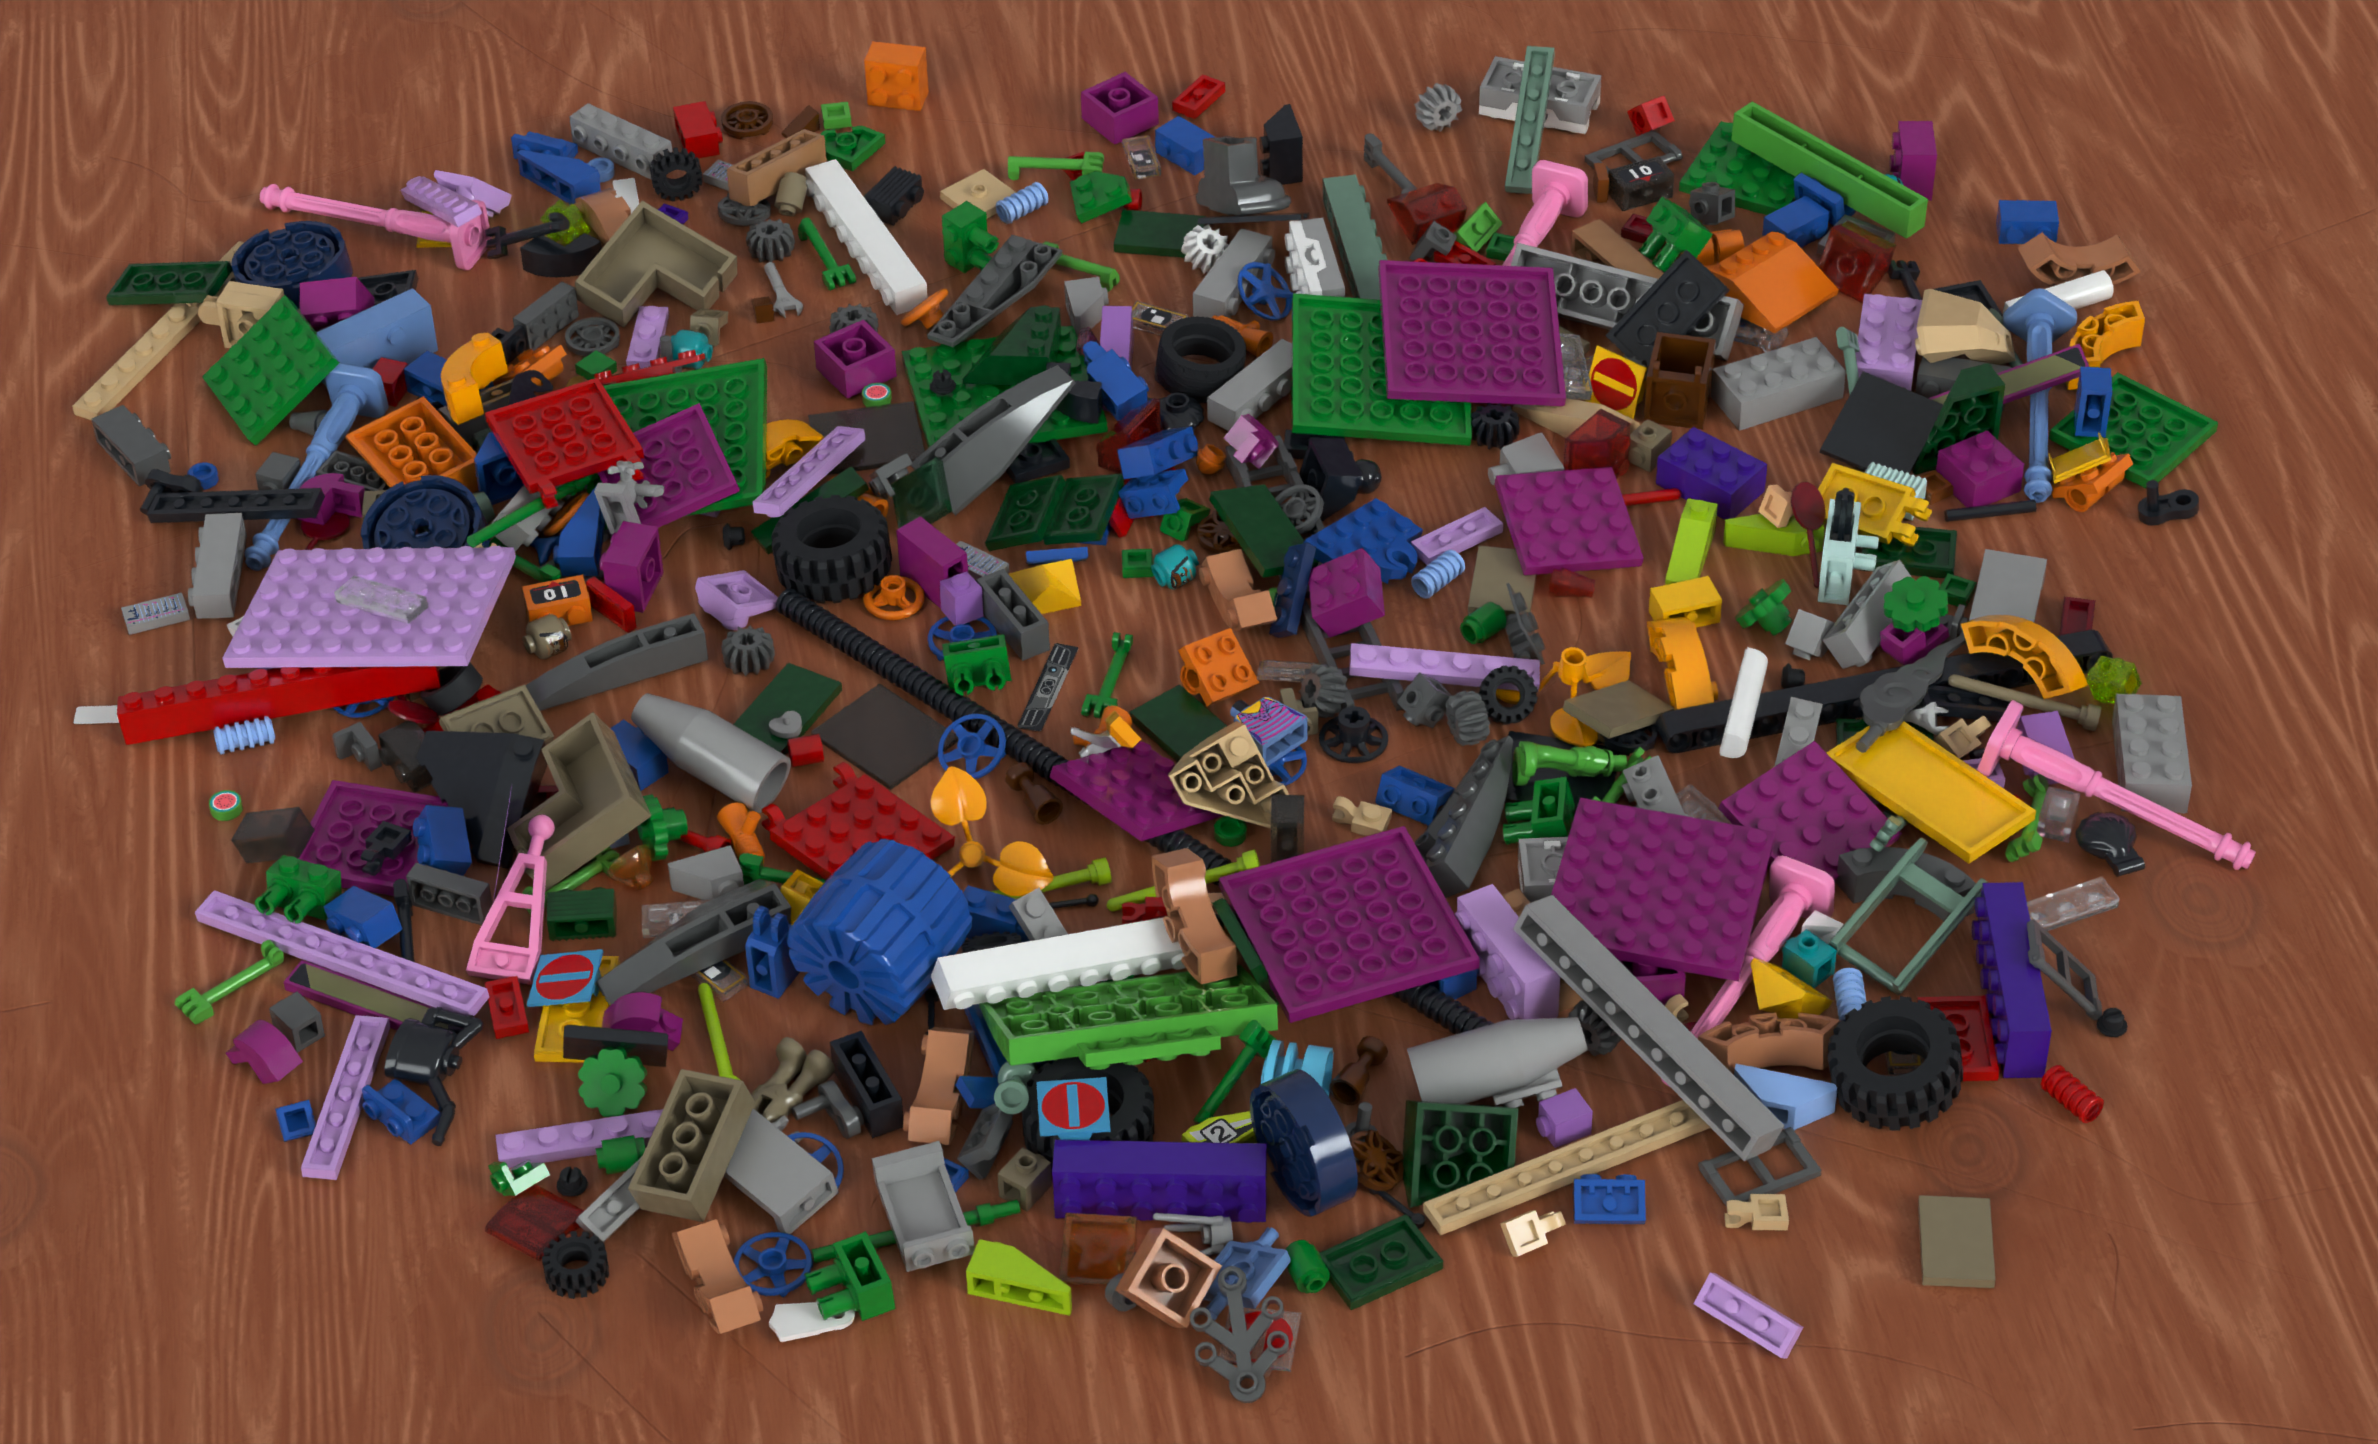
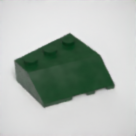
[962,305,1062,385]
[1402,1100,1518,1208]

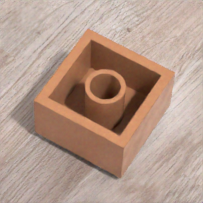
[1115,1228,1222,1328]

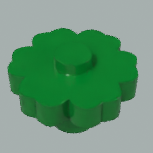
[1884,576,1948,632]
[1735,579,1793,636]
[637,794,688,861]
[578,1047,648,1117]

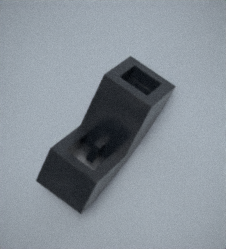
[520,233,602,278]
[1046,362,1103,424]

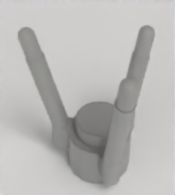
[1153,1213,1233,1256]

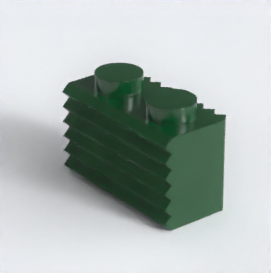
[546,887,617,941]

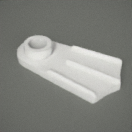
[769,1302,855,1342]

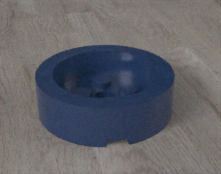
[231,221,353,309]
[361,475,490,549]
[1250,1069,1358,1217]

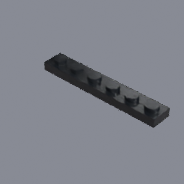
[147,488,325,523]

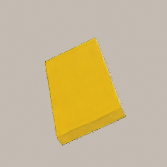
[534,956,620,1063]

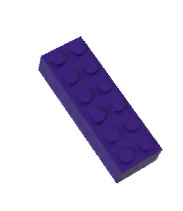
[1972,882,2052,1078]
[1052,1140,1267,1223]

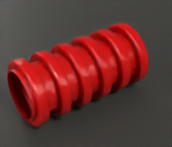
[2040,1065,2104,1123]

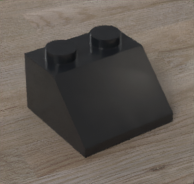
[1259,104,1303,185]
[1299,438,1363,521]

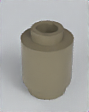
[774,172,808,216]

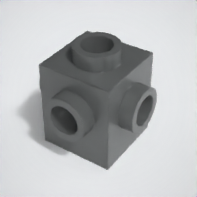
[1689,182,1735,225]
[1397,672,1452,729]

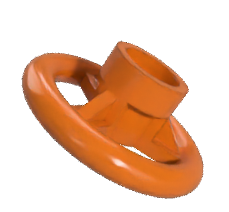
[901,288,948,329]
[543,492,589,537]
[863,575,925,620]

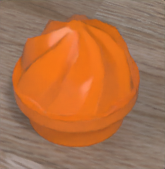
[1196,444,1226,474]

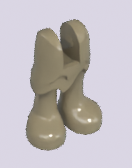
[751,1037,835,1123]

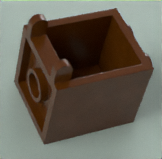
[1644,332,1716,430]

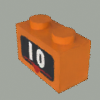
[522,575,593,626]

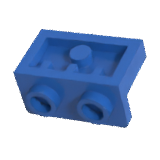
[511,131,579,159]
[1793,173,1856,226]
[1118,469,1189,519]
[1375,765,1455,826]
[362,1078,441,1145]
[1573,1174,1646,1224]

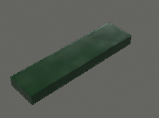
[751,467,869,555]

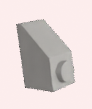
[1064,277,1109,339]
[1785,609,1834,660]
[668,845,744,901]

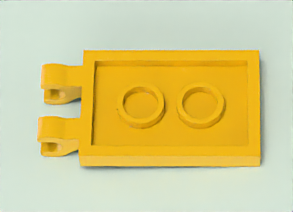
[1818,463,1932,547]

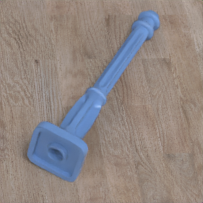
[2003,288,2077,503]
[244,363,389,571]

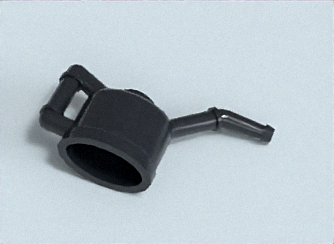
[384,1007,484,1146]

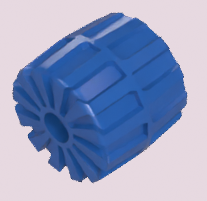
[787,839,972,1025]

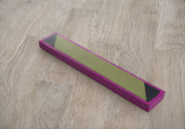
[1929,343,2090,404]
[284,960,463,1034]

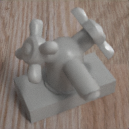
[594,461,664,534]

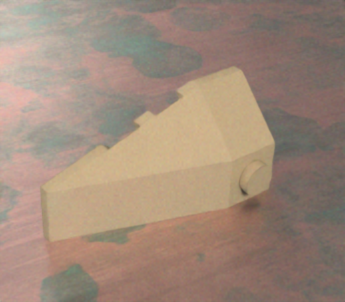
[1513,398,1641,459]

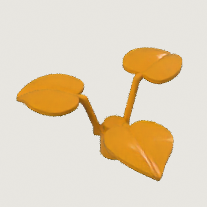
[1496,647,1631,747]
[931,766,1054,896]

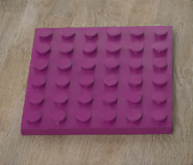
[1378,260,1566,406]
[1551,798,1775,981]
[1219,826,1480,1023]

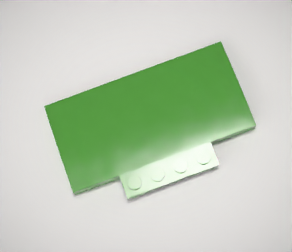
[979,964,1278,1070]

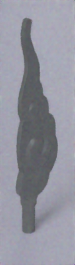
[1856,630,1966,753]

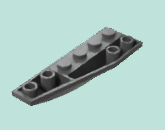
[927,235,1062,347]
[910,365,1076,516]
[526,613,708,711]
[1415,736,1513,898]
[596,879,791,1005]

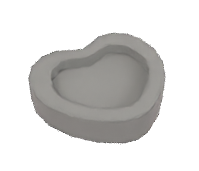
[769,711,802,739]

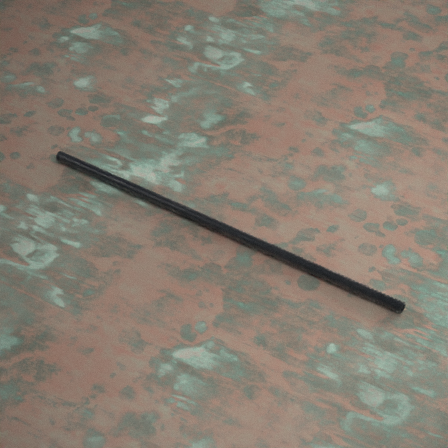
[776,588,1493,1034]

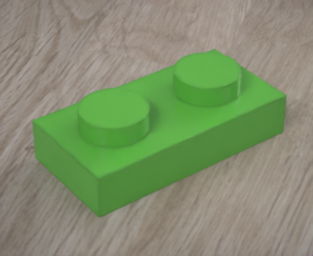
[1453,202,1503,252]

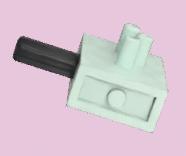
[1818,488,1879,605]

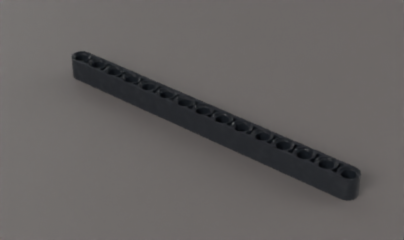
[1656,630,2113,753]

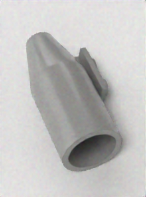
[631,693,791,813]
[1407,1017,1588,1108]

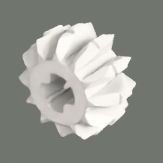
[1181,224,1229,274]

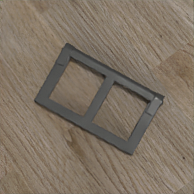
[1585,130,1683,185]
[2027,919,2102,1020]
[1698,1127,1822,1207]

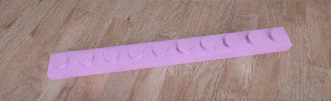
[195,890,489,1016]

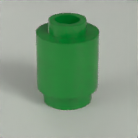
[1460,602,1506,644]
[595,1135,645,1175]
[1285,1240,1330,1293]

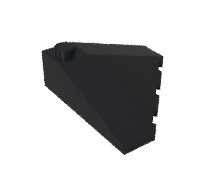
[416,731,548,869]

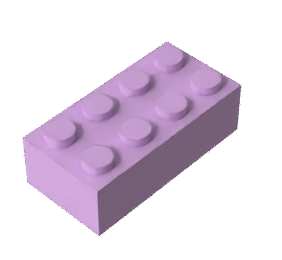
[1856,294,1922,391]
[1455,884,1560,1019]

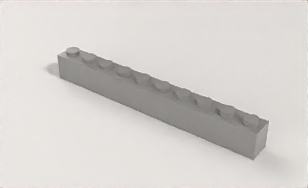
[1513,895,1785,1161]

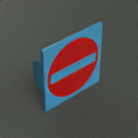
[527,949,604,1007]
[1036,1077,1111,1140]

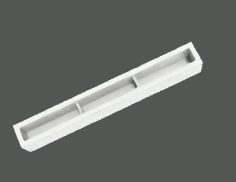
[805,159,928,315]
[931,917,1186,1010]

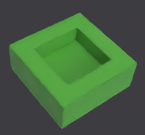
[821,102,852,130]

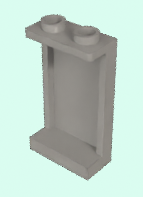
[1966,549,2047,644]
[724,1109,839,1234]
[871,1141,975,1272]

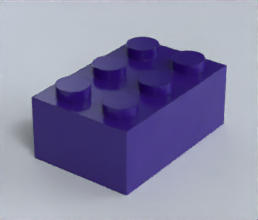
[1656,427,1767,520]

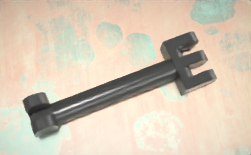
[1364,133,1424,209]

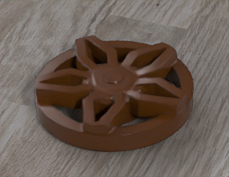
[721,101,773,139]
[1197,510,1243,554]
[1349,1129,1404,1191]

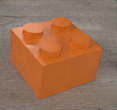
[864,41,929,111]

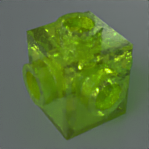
[540,199,591,246]
[2086,656,2142,704]

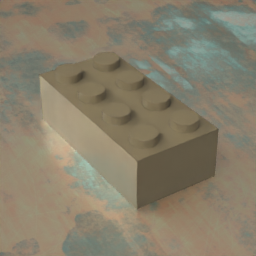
[628,1069,755,1222]

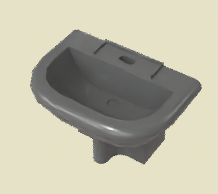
[1196,136,1292,216]

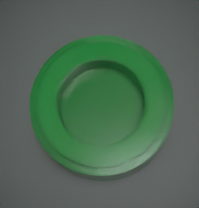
[1214,816,1247,847]

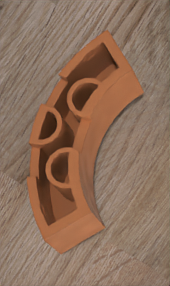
[574,188,631,246]
[2018,232,2141,286]
[1199,549,1277,631]
[1152,848,1239,985]
[1698,1013,1841,1075]
[903,1027,975,1145]
[672,1219,763,1334]

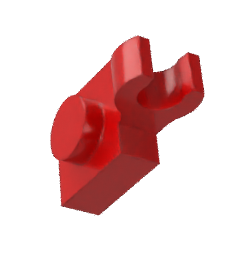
[1122,897,1168,925]

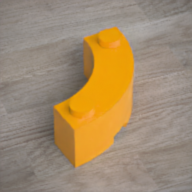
[2066,301,2145,390]
[441,332,508,425]
[766,419,825,478]
[1961,615,2088,700]
[1647,617,1718,710]

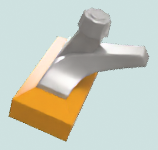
[1070,710,1141,758]

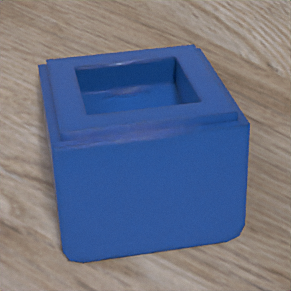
[275,1100,316,1142]

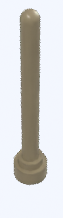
[1948,674,2102,731]

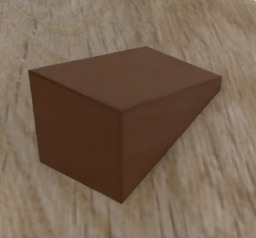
[782,105,820,138]
[751,296,775,324]

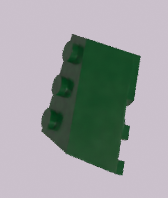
[1912,363,2005,475]

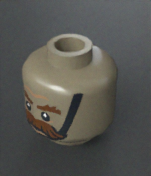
[522,614,572,659]

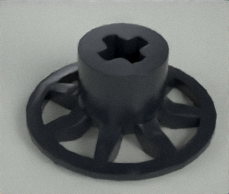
[1319,706,1388,763]

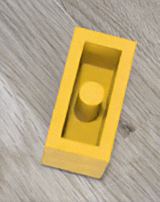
[1649,576,1722,628]

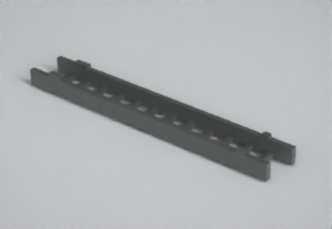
[1226,435,1404,711]

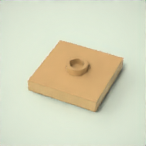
[940,169,1017,219]

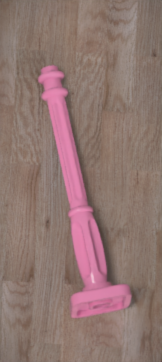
[1502,160,1588,266]
[260,184,492,270]
[1977,700,2256,870]
[1661,855,1835,1087]

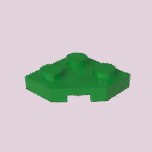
[820,126,886,171]
[1070,171,1132,224]

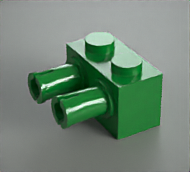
[1638,196,1713,272]
[942,201,999,273]
[942,634,1012,696]
[1503,777,1575,845]
[255,855,342,924]
[804,1231,896,1321]

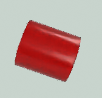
[787,734,824,768]

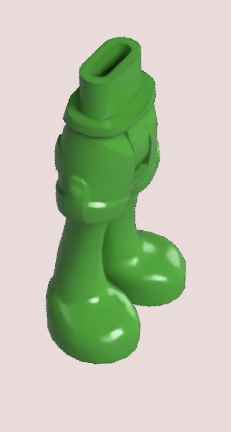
[1512,741,1627,786]

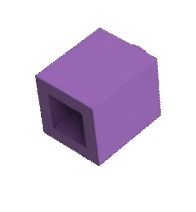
[940,571,983,626]
[1536,1088,1593,1148]

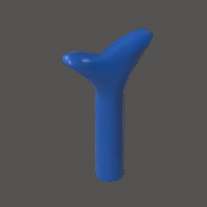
[530,535,560,566]

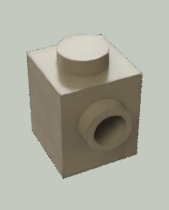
[1625,419,1672,472]
[998,1147,1052,1211]

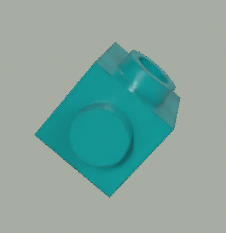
[1782,929,1837,988]

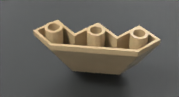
[1915,289,2016,365]
[1168,721,1299,828]

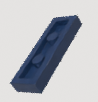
[1269,543,1316,638]

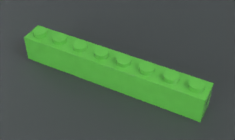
[1731,101,1928,239]

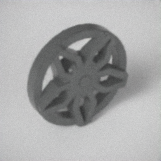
[718,193,771,226]
[565,317,620,356]
[1275,485,1324,534]

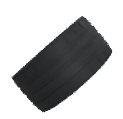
[1156,316,1246,403]

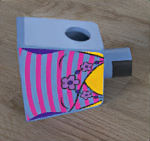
[1230,697,1308,766]

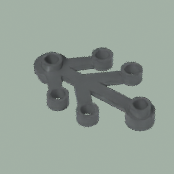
[1190,1266,1289,1403]

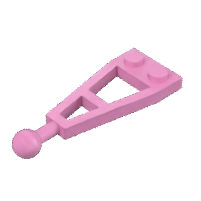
[466,815,555,985]

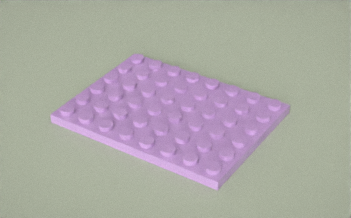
[222,546,516,668]

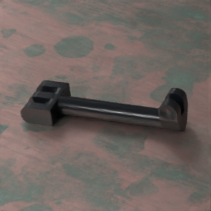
[485,212,570,259]
[1885,260,1923,300]
[393,879,415,962]

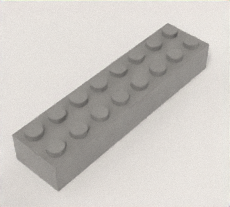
[1511,243,1744,361]

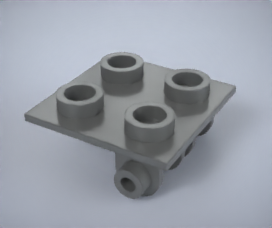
[1505,583,1545,665]

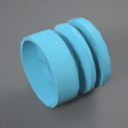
[1261,1040,1333,1097]

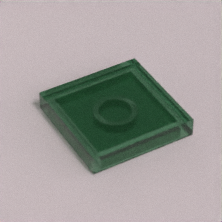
[890,458,952,529]

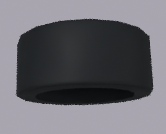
[421,662,483,716]

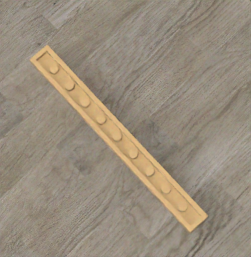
[72,241,244,420]
[1423,1100,1711,1236]

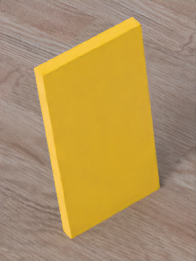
[1826,721,2036,864]

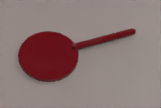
[1791,482,1825,588]
[301,512,350,550]
[388,695,438,724]

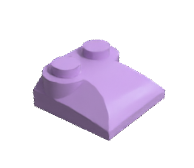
[434,170,512,218]
[695,570,778,630]

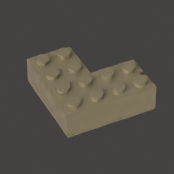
[575,201,738,328]
[507,712,651,891]

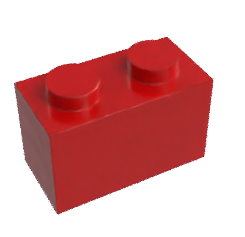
[673,101,723,159]

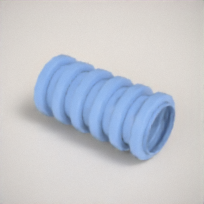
[996,182,1049,224]
[1411,550,1465,599]
[213,716,275,755]
[1832,968,1867,1022]

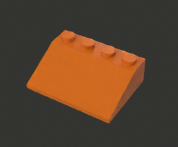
[1708,231,1839,333]
[346,396,479,493]

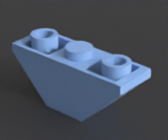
[1734,1064,1838,1130]

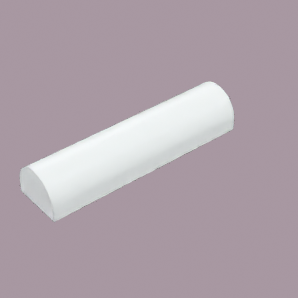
[2002,270,2114,331]
[1719,647,1768,758]

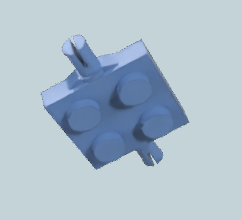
[1203,1227,1291,1320]

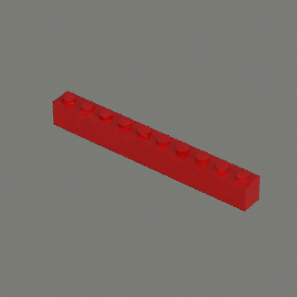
[117,666,441,745]

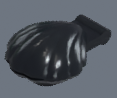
[1129,393,1204,431]
[2075,812,2145,877]

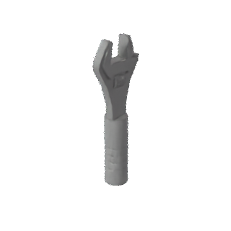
[764,262,803,318]
[1904,702,1949,735]

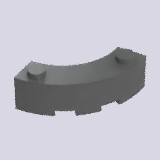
[1836,847,1976,922]

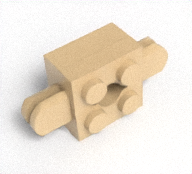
[198,281,300,348]

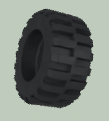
[771,495,892,604]
[1827,996,1963,1131]
[1022,1057,1155,1173]

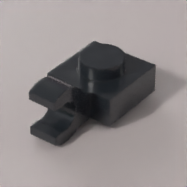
[360,821,412,876]

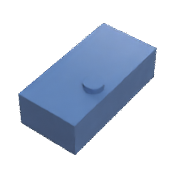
[316,288,438,387]

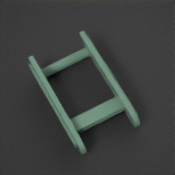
[1829,838,1988,996]

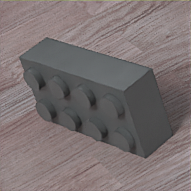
[513,281,579,351]
[316,450,390,491]
[406,863,493,925]

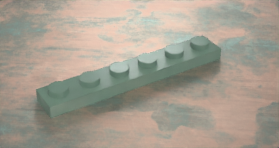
[1505,46,1555,194]

